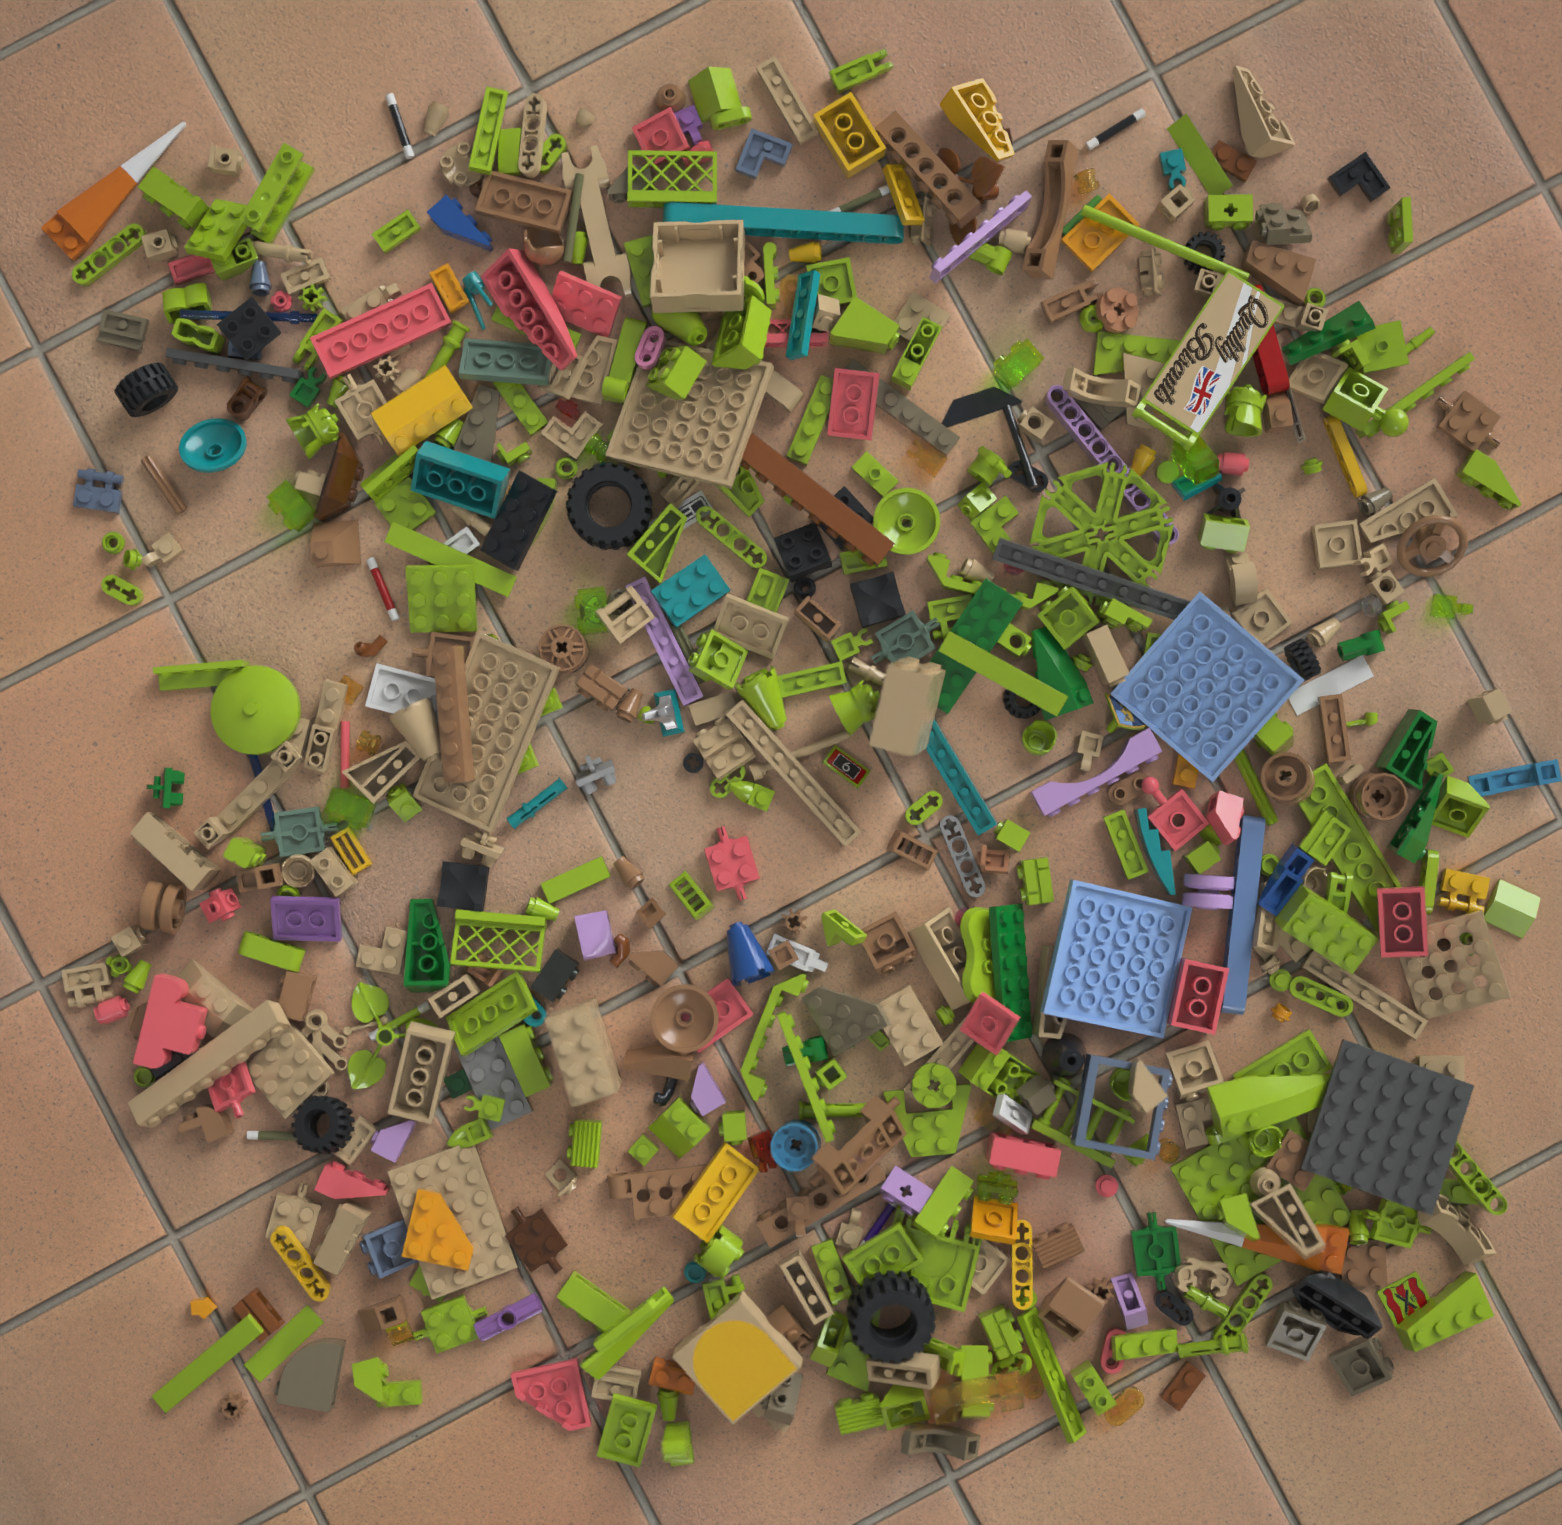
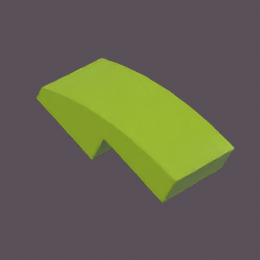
[498,128,522,175]

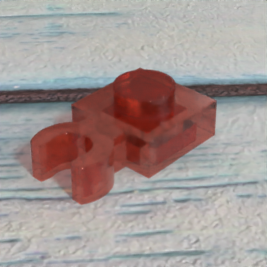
[747,1130,777,1173]

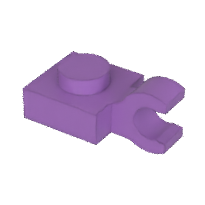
[675,105,703,146]

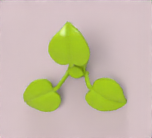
[348,982,439,1089]

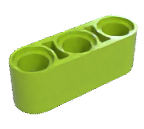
[237,931,306,972]

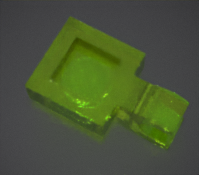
[1430,593,1474,619]

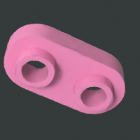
[635,326,666,370]

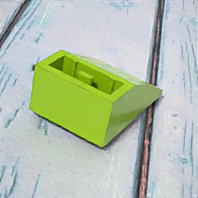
[958,1043,1041,1105]

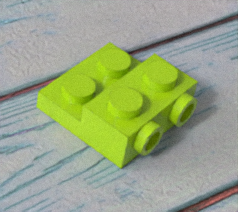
[1037,586,1101,650]
[1095,598,1152,633]
[688,629,748,690]

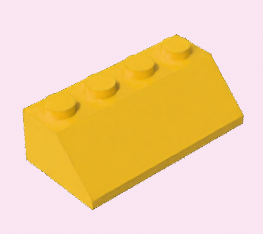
[371,365,473,456]

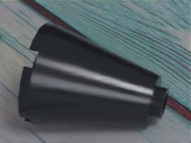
[1042,1033,1087,1077]

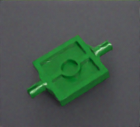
[1130,1212,1181,1290]

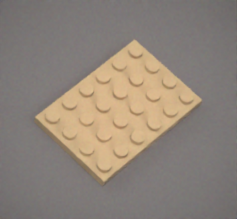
[387,1145,518,1299]

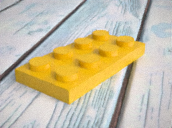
[671,1142,760,1243]

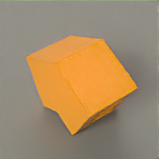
[190,1297,217,1320]

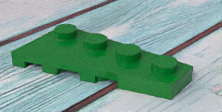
[1282,301,1375,365]

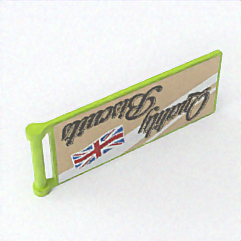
[1132,270,1284,451]

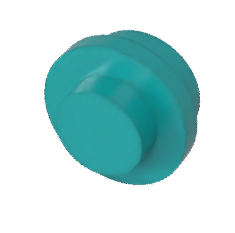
[684,1260,707,1283]

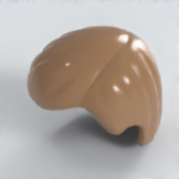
[523,227,565,266]

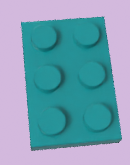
[650,554,731,628]

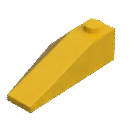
[939,78,1014,162]

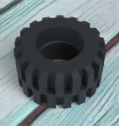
[114,363,179,417]
[291,1095,355,1154]

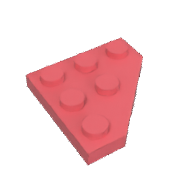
[511,1358,592,1431]

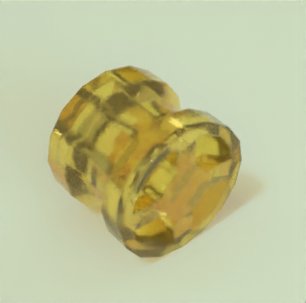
[1074,168,1100,194]
[356,730,381,756]

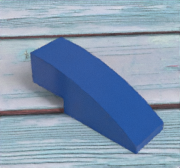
[1258,844,1314,916]

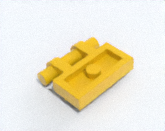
[1438,868,1490,914]

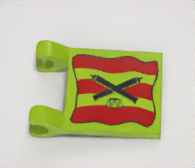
[1376,1271,1430,1338]

